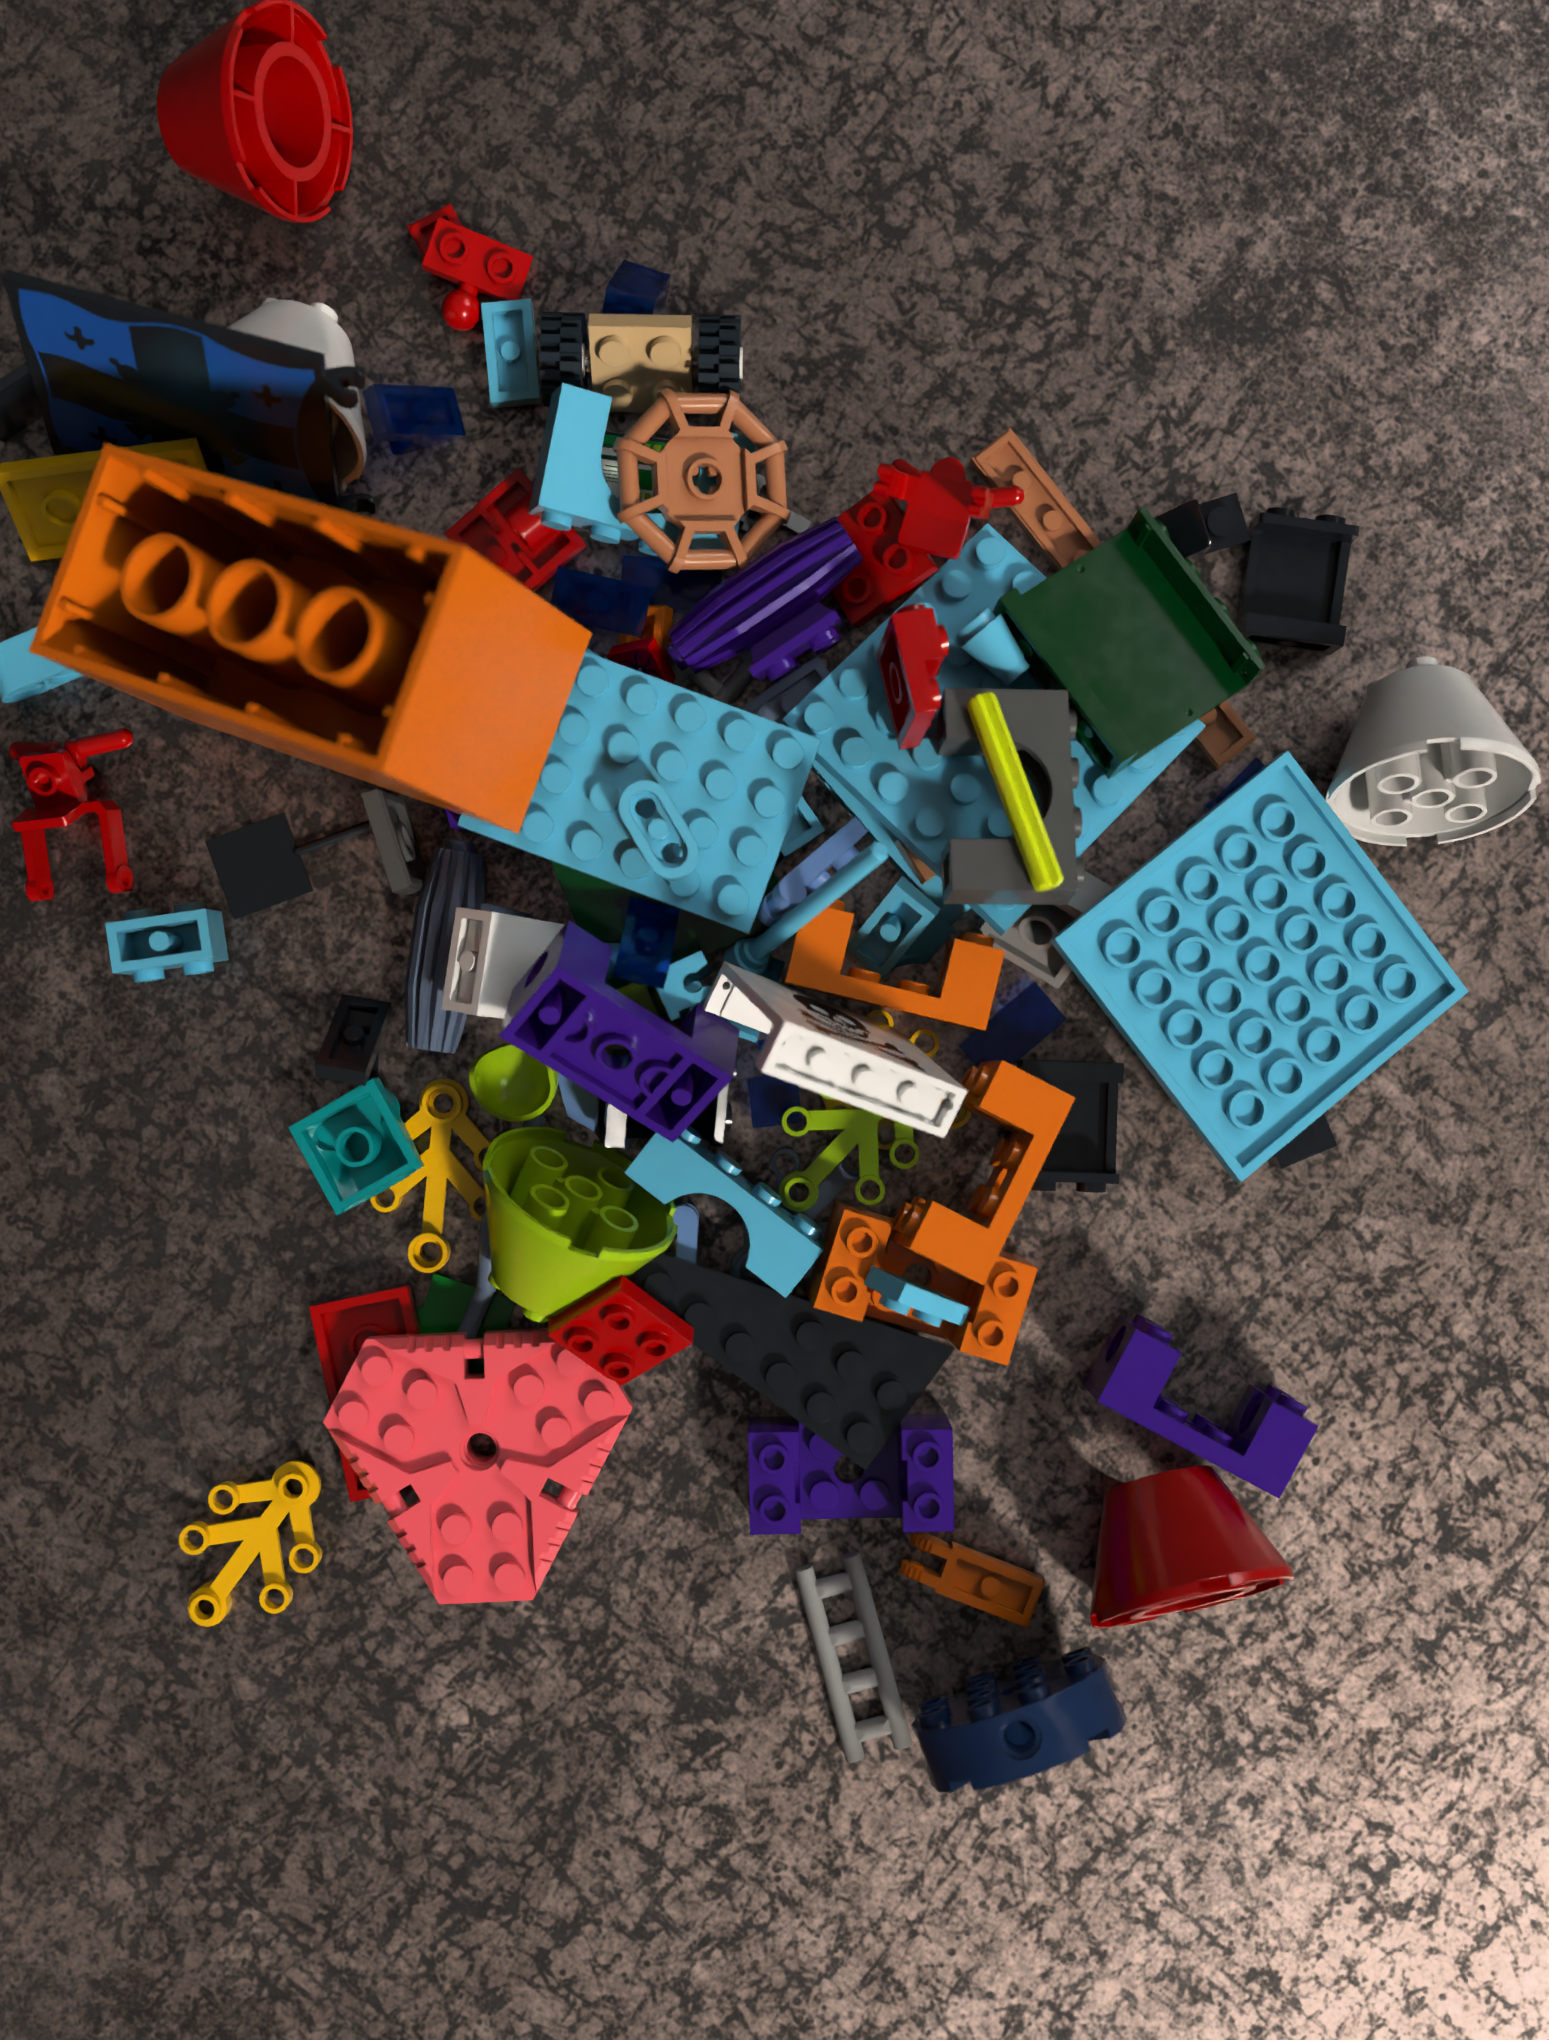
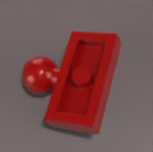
[421,216,533,331]

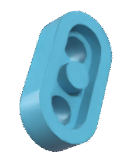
[618,780,699,880]

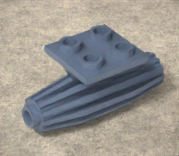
[404,840,531,1053]

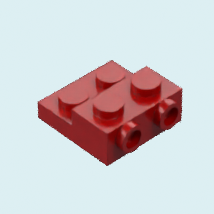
[876,604,949,750]

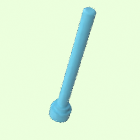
[723,841,889,975]

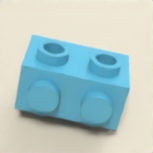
[105,901,229,983]

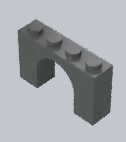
[936,688,1085,905]

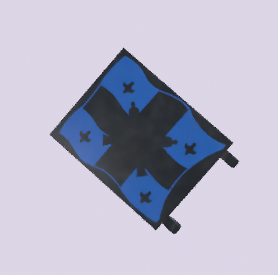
[2,269,377,518]

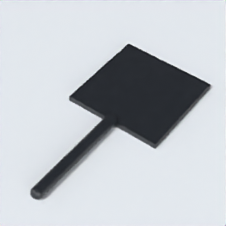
[205,812,372,920]

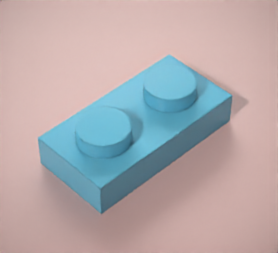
[481,298,542,408]
[864,1266,970,1327]

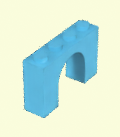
[528,383,755,557]

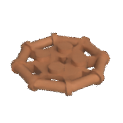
[612,388,791,574]

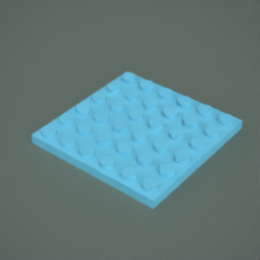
[781,523,1206,936]
[1049,750,1469,1182]

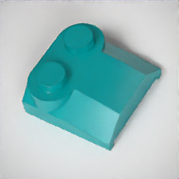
[288,1077,424,1216]

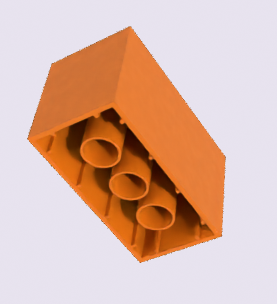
[29,443,592,834]

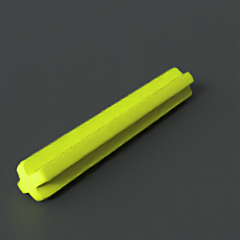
[967,692,1063,892]

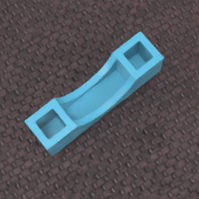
[624,1125,825,1298]

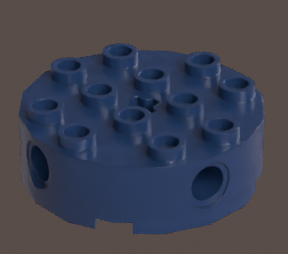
[911,1647,1127,1793]

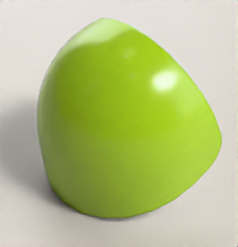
[469,1043,559,1122]

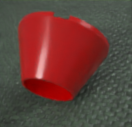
[157,0,353,223]
[1090,1466,1294,1629]

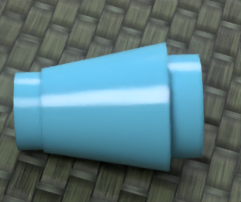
[957,607,1030,686]

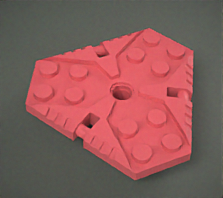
[323,1328,634,1605]

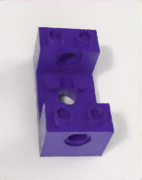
[499,921,740,1143]
[1082,1314,1318,1499]
[748,1414,954,1535]

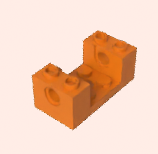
[784,900,1005,1031]
[892,1060,1075,1285]
[805,1200,1038,1366]

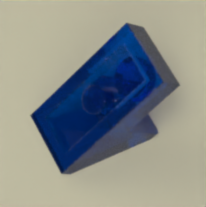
[362,384,466,455]

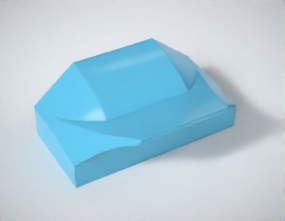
[846,876,955,980]

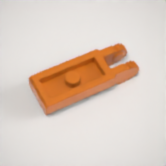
[898,1532,1045,1627]

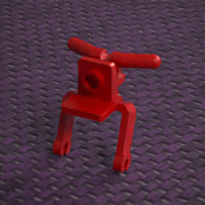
[873,457,1025,560]
[9,728,134,902]

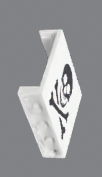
[702,962,968,1138]

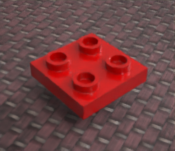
[444,467,586,593]
[831,491,939,628]
[547,1275,694,1386]

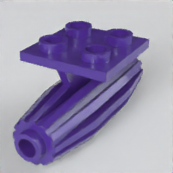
[665,517,864,683]

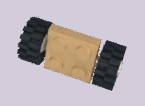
[539,312,743,413]

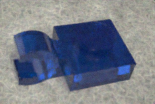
[747,1039,803,1128]

